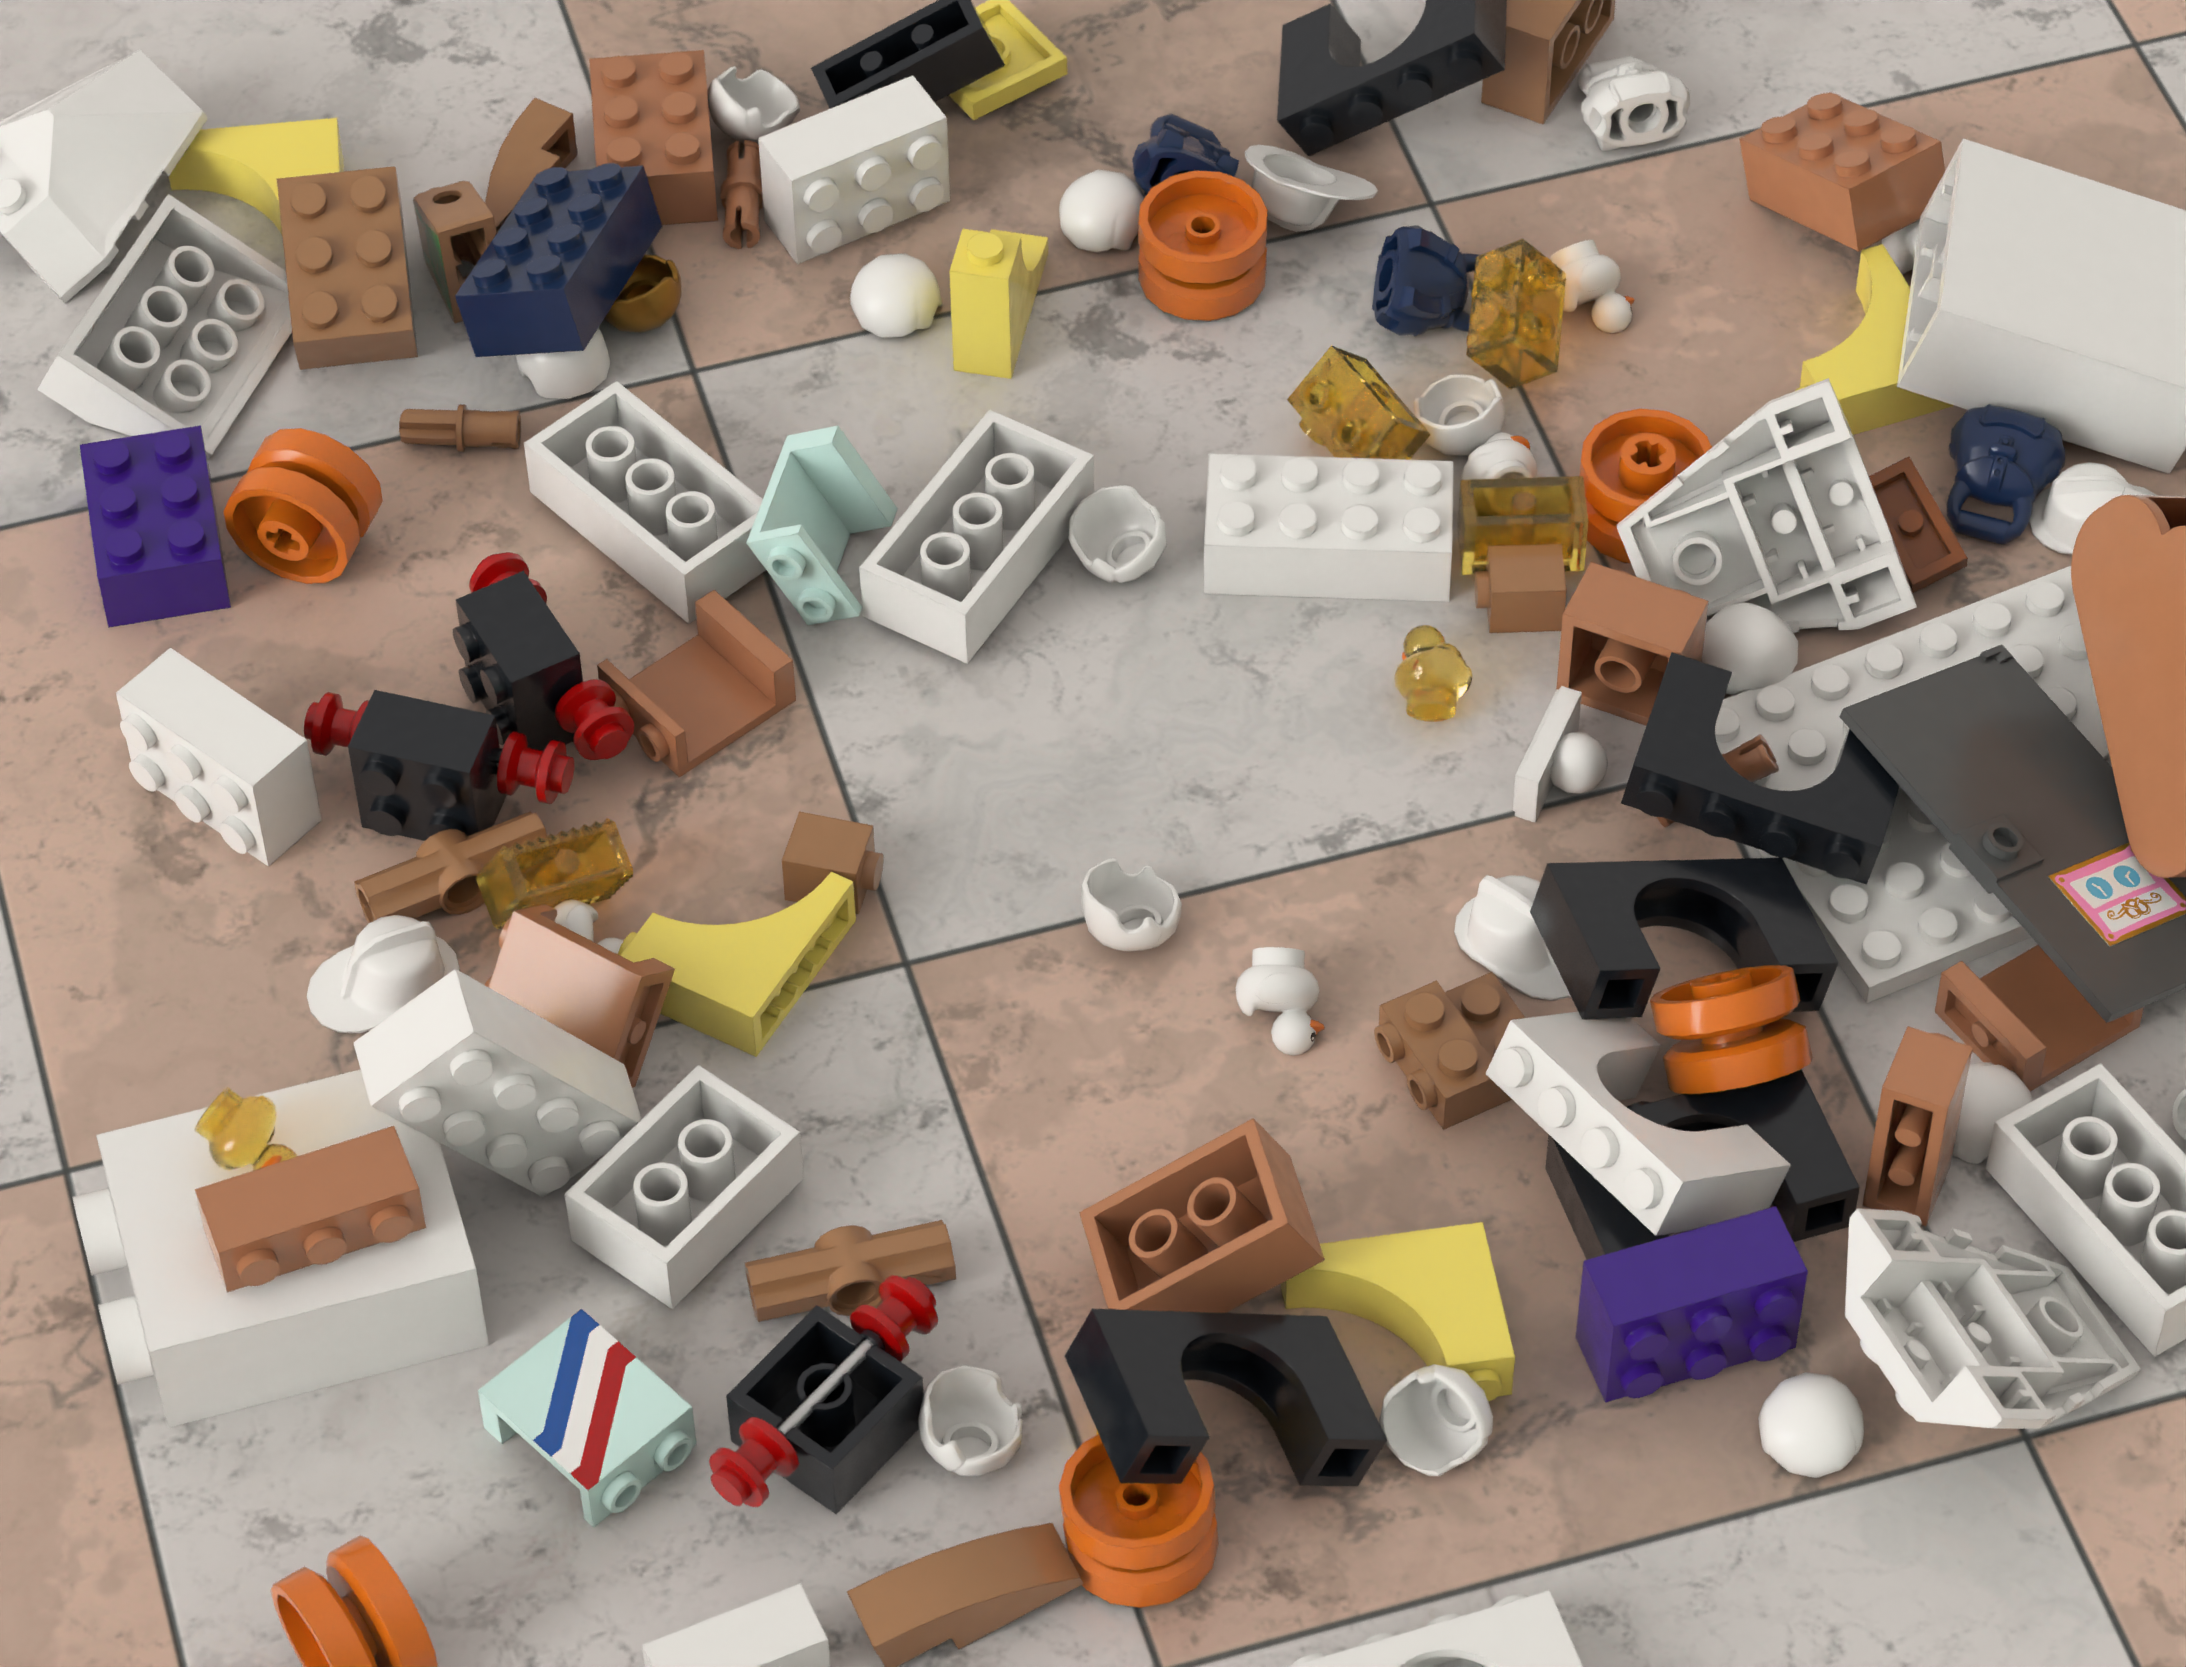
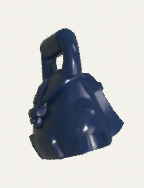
[1132,113,1239,197]
[1372,225,1508,337]
[1946,404,2065,545]

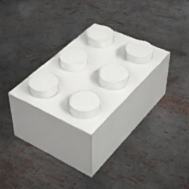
[758,75,950,264]
[116,648,322,866]
[565,1065,804,1309]

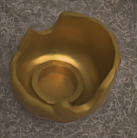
[604,255,682,333]

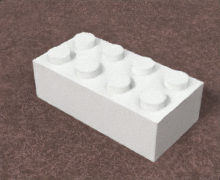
[524,381,766,624]
[859,409,1094,664]
[1204,454,1453,602]
[353,969,642,1198]
[1986,1063,2186,1357]

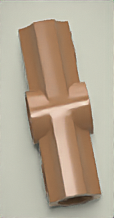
[354,811,554,924]
[745,1220,956,1322]

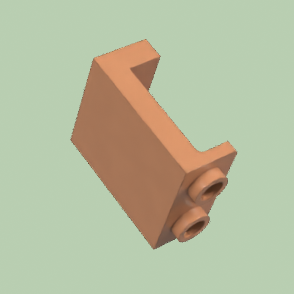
[485,904,675,1088]

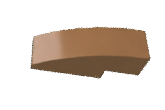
[485,97,578,232]
[847,1523,1084,1667]

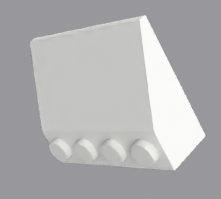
[37,194,292,460]

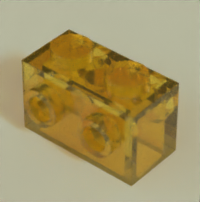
[1466,238,1566,389]
[1287,345,1431,460]

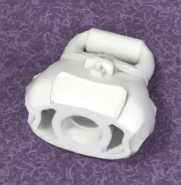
[1578,56,1690,151]

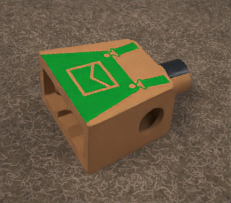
[413,181,497,324]

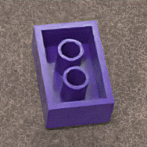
[80,425,231,628]
[1575,1206,1808,1403]

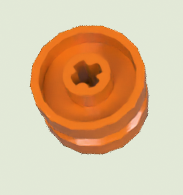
[1138,171,1268,321]
[1576,408,1712,563]
[223,428,383,584]
[1650,965,1813,1094]
[1059,1434,1219,1608]
[271,1535,438,1667]

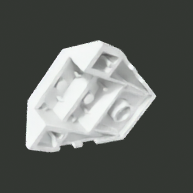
[0,50,208,303]
[1617,378,1917,633]
[1845,1209,2141,1429]

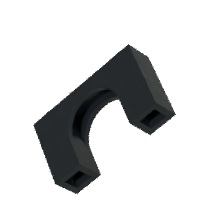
[1277,0,1507,157]
[1621,652,1900,885]
[1530,858,1839,1019]
[1545,1069,1860,1260]
[1065,1309,1387,1486]

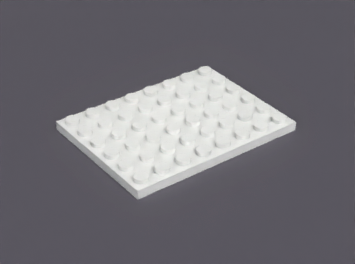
[1715,566,2112,1003]

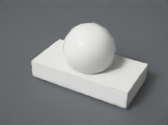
[1513,686,1608,822]

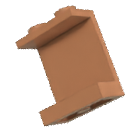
[597,590,796,777]
[1935,945,2144,1092]

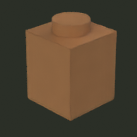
[1475,544,1567,633]
[782,811,884,914]

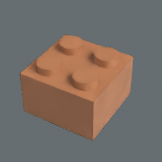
[1556,562,1709,726]

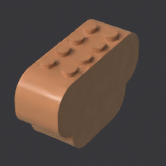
[2071,495,2186,878]

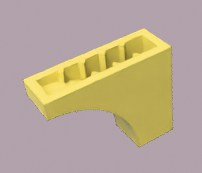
[169,118,344,235]
[949,228,1048,379]
[1795,244,1954,435]
[618,872,856,1057]
[1281,1222,1515,1402]

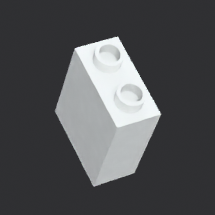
[1897,138,2186,474]
[72,1069,489,1428]

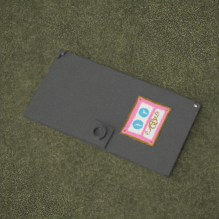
[1839,645,2186,1023]

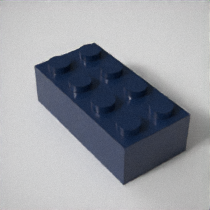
[455,163,662,357]

